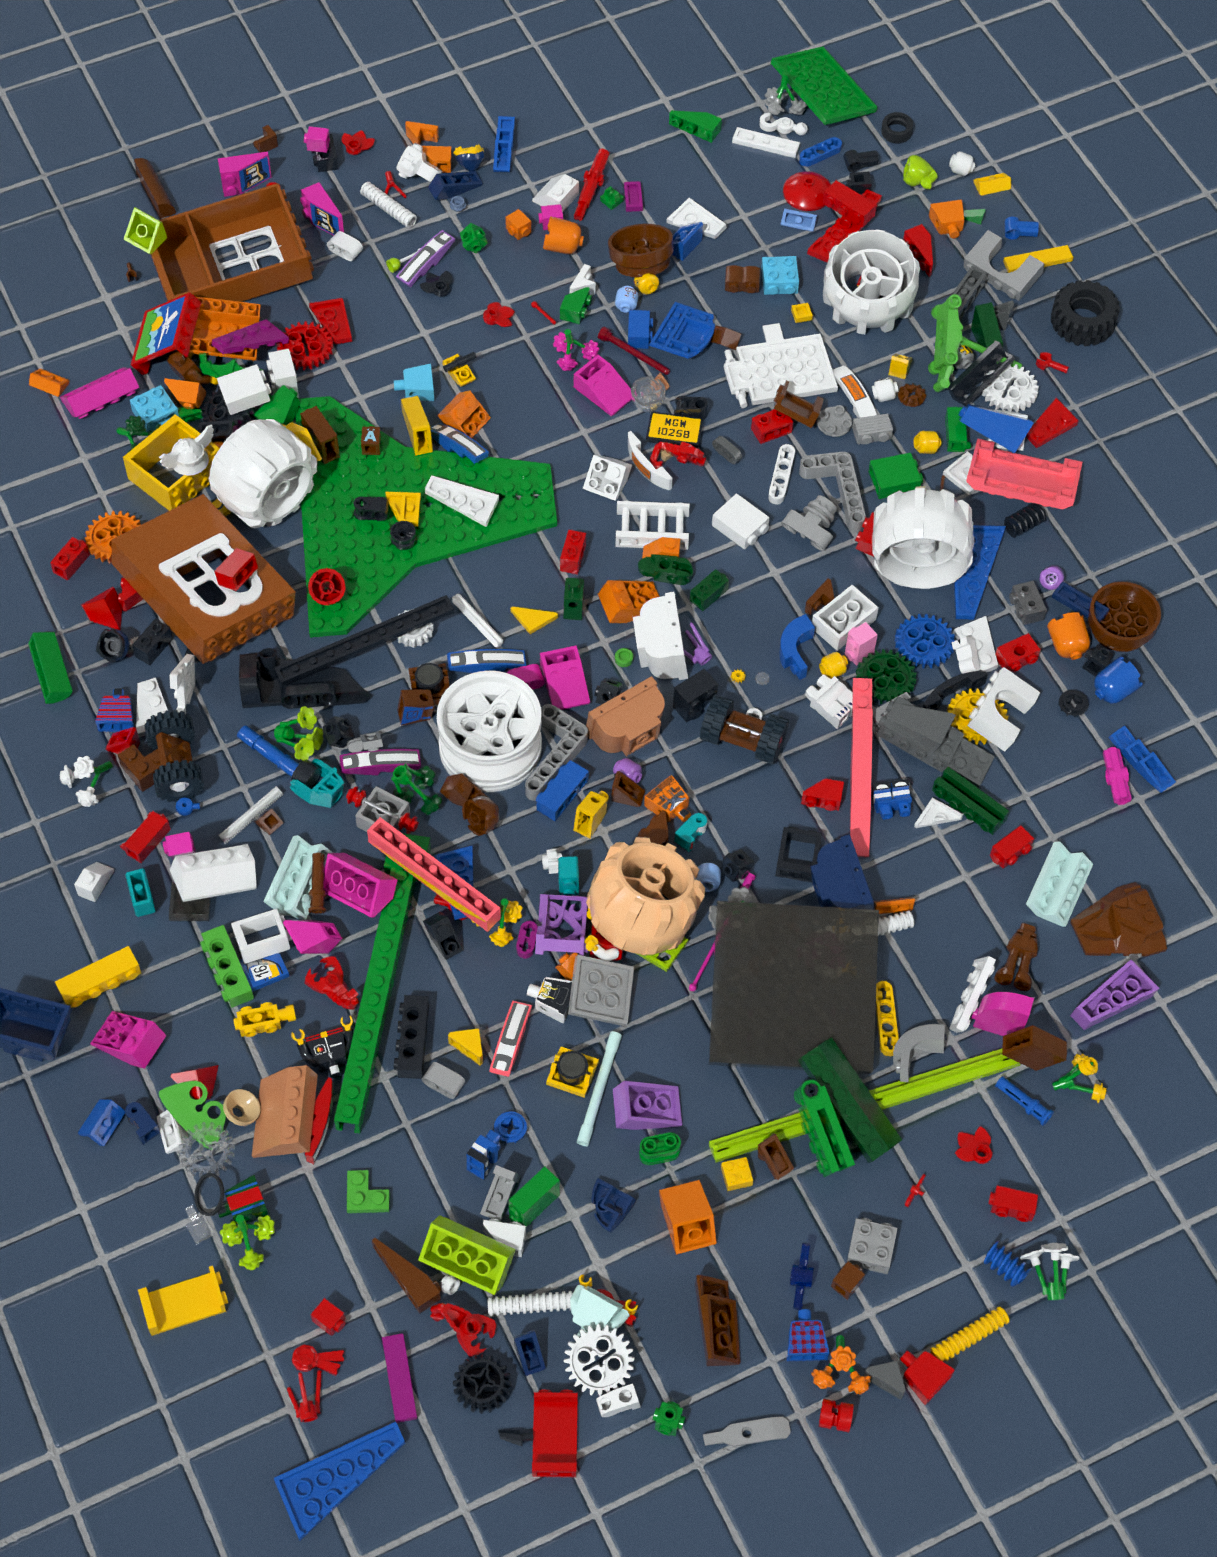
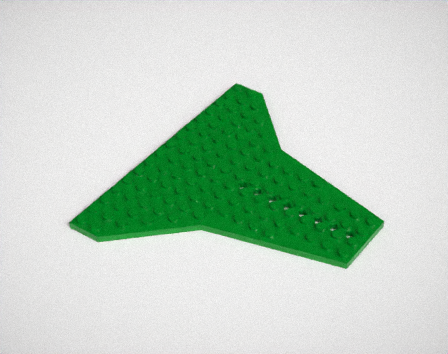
[296,396,557,638]

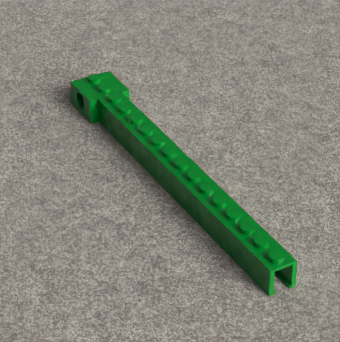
[334,833,431,1134]

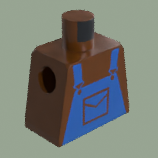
[397,690,441,725]

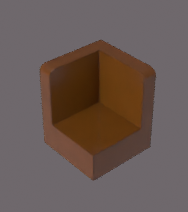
[253,125,278,153]
[711,326,741,350]

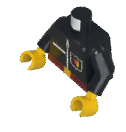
[291,1015,354,1078]

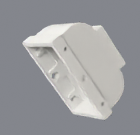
[633,592,688,680]

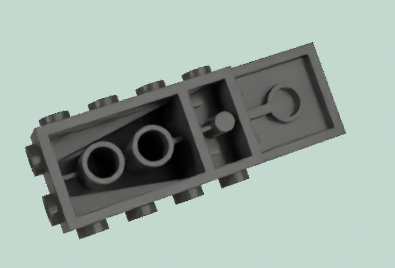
[876,696,995,788]

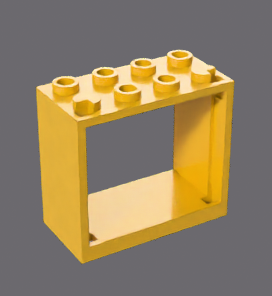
[123,414,220,511]

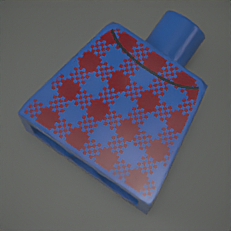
[786,1309,829,1361]

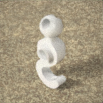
[759,113,808,135]

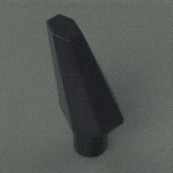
[498,1430,533,1446]

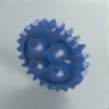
[894,614,955,669]

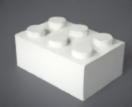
[812,585,879,651]

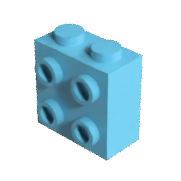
[761,256,799,295]
[130,385,179,432]

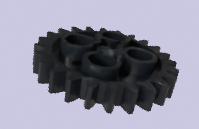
[201,387,257,429]

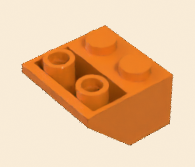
[438,391,491,438]

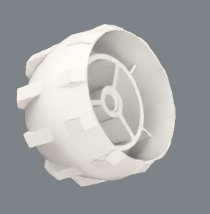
[823,229,920,335]
[209,419,317,528]
[872,486,974,589]

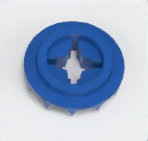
[494,1111,527,1144]

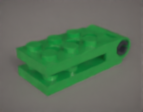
[794,1080,855,1177]

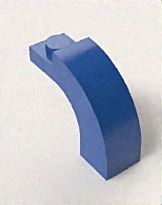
[779,614,815,680]

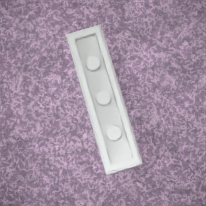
[732,127,800,158]

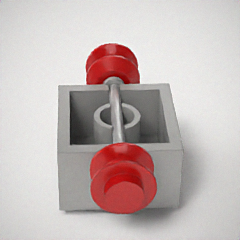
[346,786,419,834]

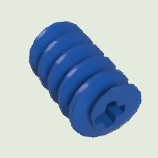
[984,1241,1032,1287]

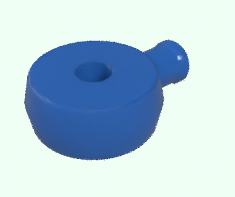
[176,798,200,816]

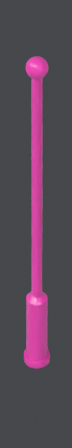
[689,873,755,992]

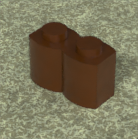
[725,265,760,293]

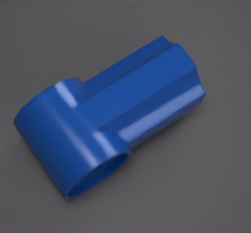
[1005,217,1039,240]

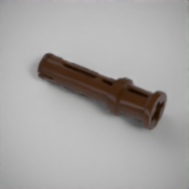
[308,853,326,914]

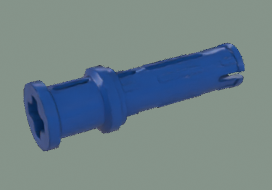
[995,1076,1054,1126]

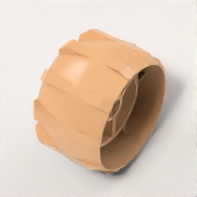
[586,837,705,955]

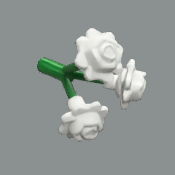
[60,756,113,807]

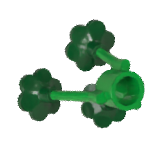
[391,764,442,815]

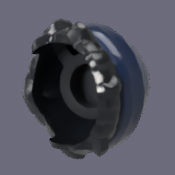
[96,628,129,663]

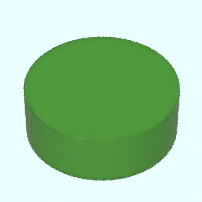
[615,648,633,667]

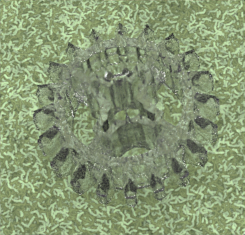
[178,1122,235,1179]

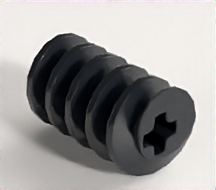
[1004,503,1046,538]

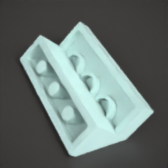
[263,835,333,920]
[1026,842,1093,927]

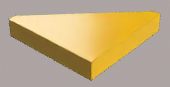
[510,607,558,634]

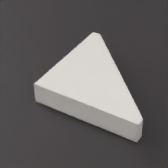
[914,797,964,828]

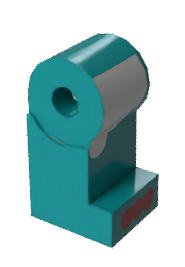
[674,813,707,852]

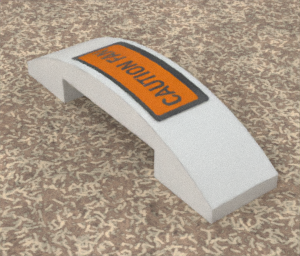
[832,365,877,418]
[628,431,672,490]

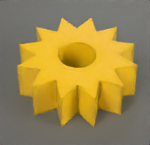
[731,669,746,684]

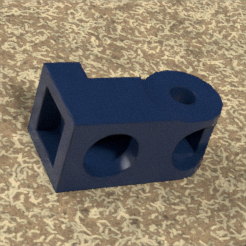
[125,1102,160,1145]

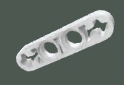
[769,444,795,504]

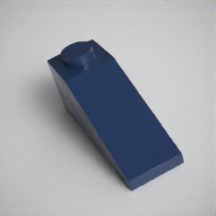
[428,171,483,200]

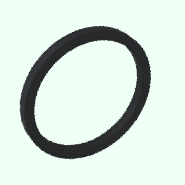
[194,1173,224,1216]

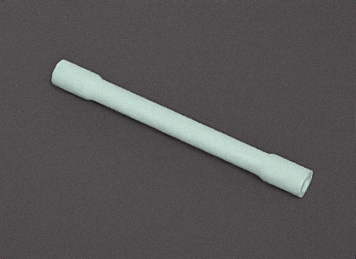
[577,1031,622,1146]

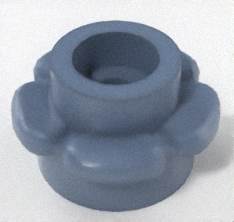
[450,196,466,212]

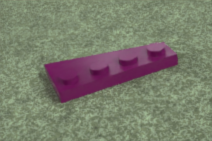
[212,319,289,354]

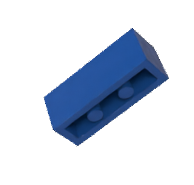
[536,760,589,822]

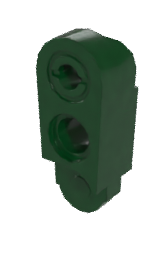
[638,554,693,585]

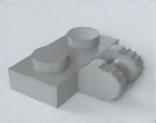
[347,731,383,753]

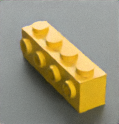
[55,946,141,1008]

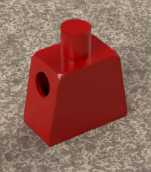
[900,1351,955,1405]

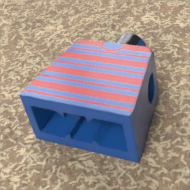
[95,688,135,732]

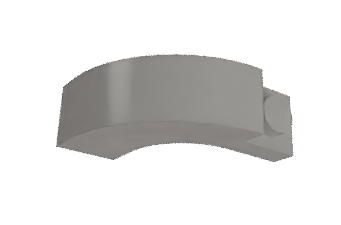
[893,1024,945,1082]

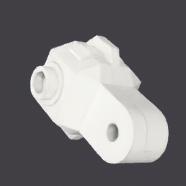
[396,143,443,182]

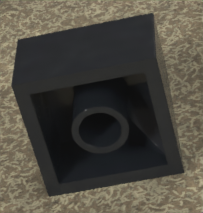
[673,668,718,723]

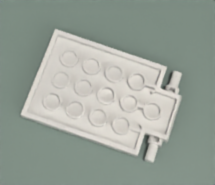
[723,334,838,408]

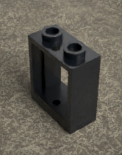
[775,827,822,883]

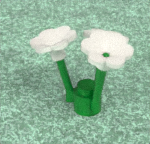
[1020,1243,1079,1300]

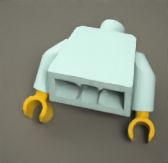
[570,1274,638,1336]

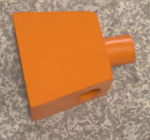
[929,200,964,238]

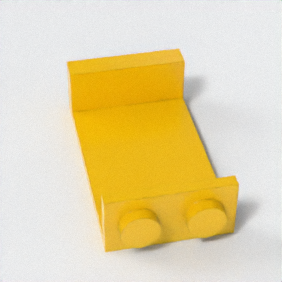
[138,1266,228,1336]

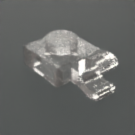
[185,1205,215,1245]

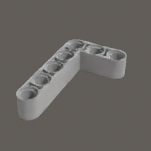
[799,452,865,533]
[525,704,588,801]

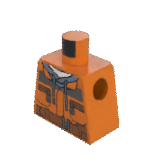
[644,775,691,822]

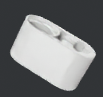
[327,231,363,261]

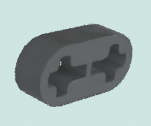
[712,436,742,464]

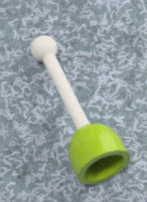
[386,248,421,273]

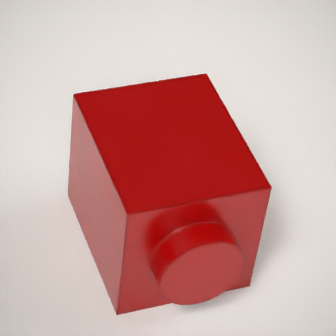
[310,1298,346,1336]

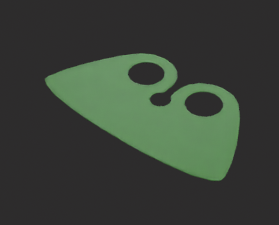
[159,1081,226,1150]

